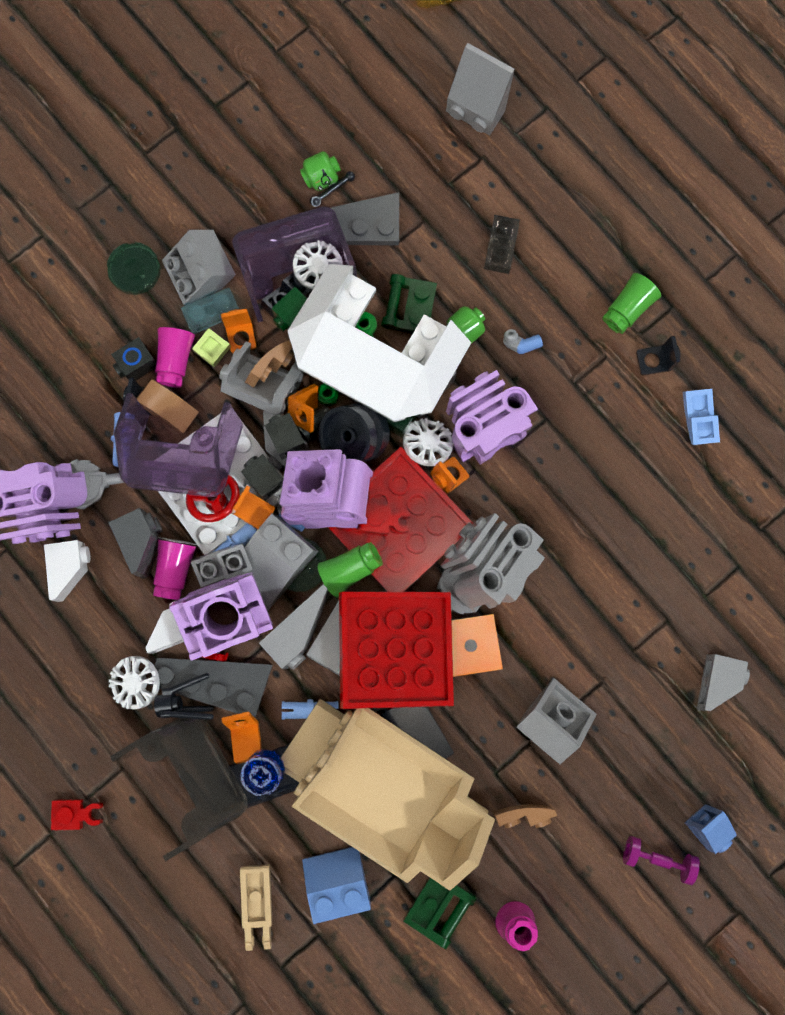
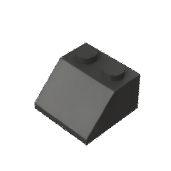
[108,508,163,579]

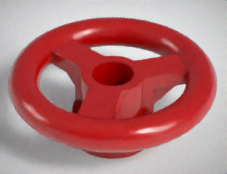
[186,471,240,522]

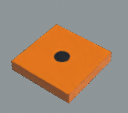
[452,614,503,677]

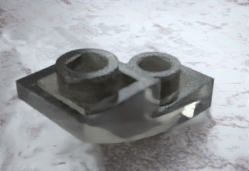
[484,215,520,274]

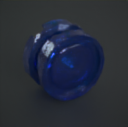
[240,750,285,796]

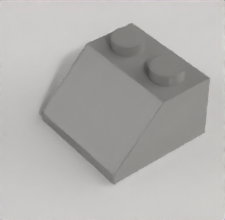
[516,678,597,764]

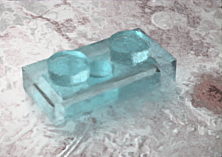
[181,288,239,334]

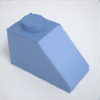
[684,804,737,854]

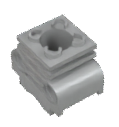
[441,513,545,612]

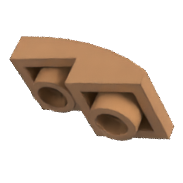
[245,340,294,388]
[135,379,199,434]
[492,804,557,828]

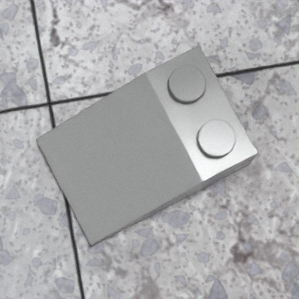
[446,43,515,136]
[225,514,319,611]
[259,584,329,670]

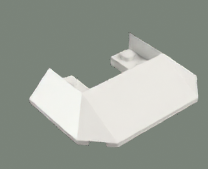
[288,264,471,422]

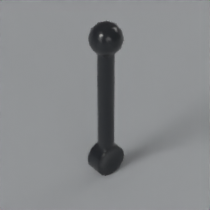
[310,171,355,207]

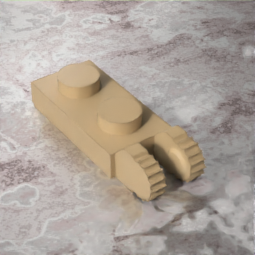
[240,864,272,951]

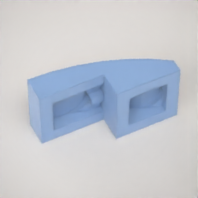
[683,389,720,445]

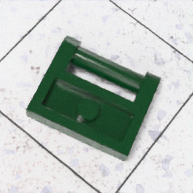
[381,274,437,333]
[403,877,477,949]

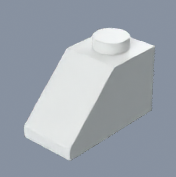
[44,540,91,602]
[146,601,184,654]

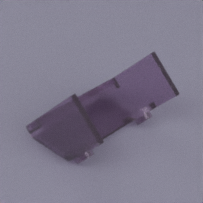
[232,207,357,323]
[114,393,243,497]

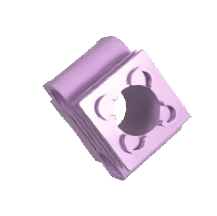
[446,370,538,465]
[280,449,373,529]
[0,462,87,544]
[169,572,273,661]

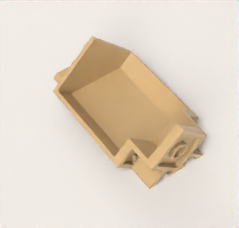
[275,699,495,890]

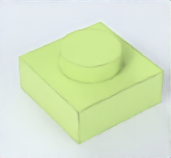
[192,328,231,367]

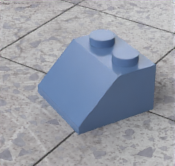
[302,847,371,924]

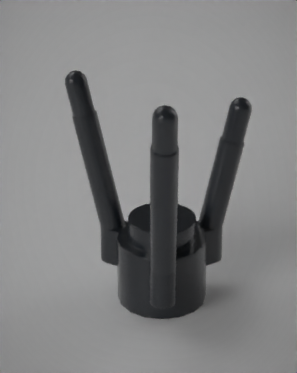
[154,673,214,720]

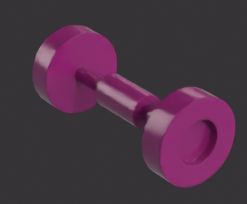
[623,836,700,885]

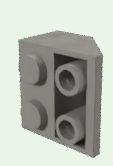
[162,230,236,305]

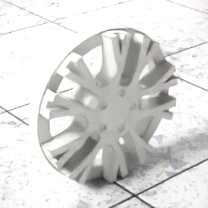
[293,240,343,290]
[403,418,454,466]
[109,656,160,709]

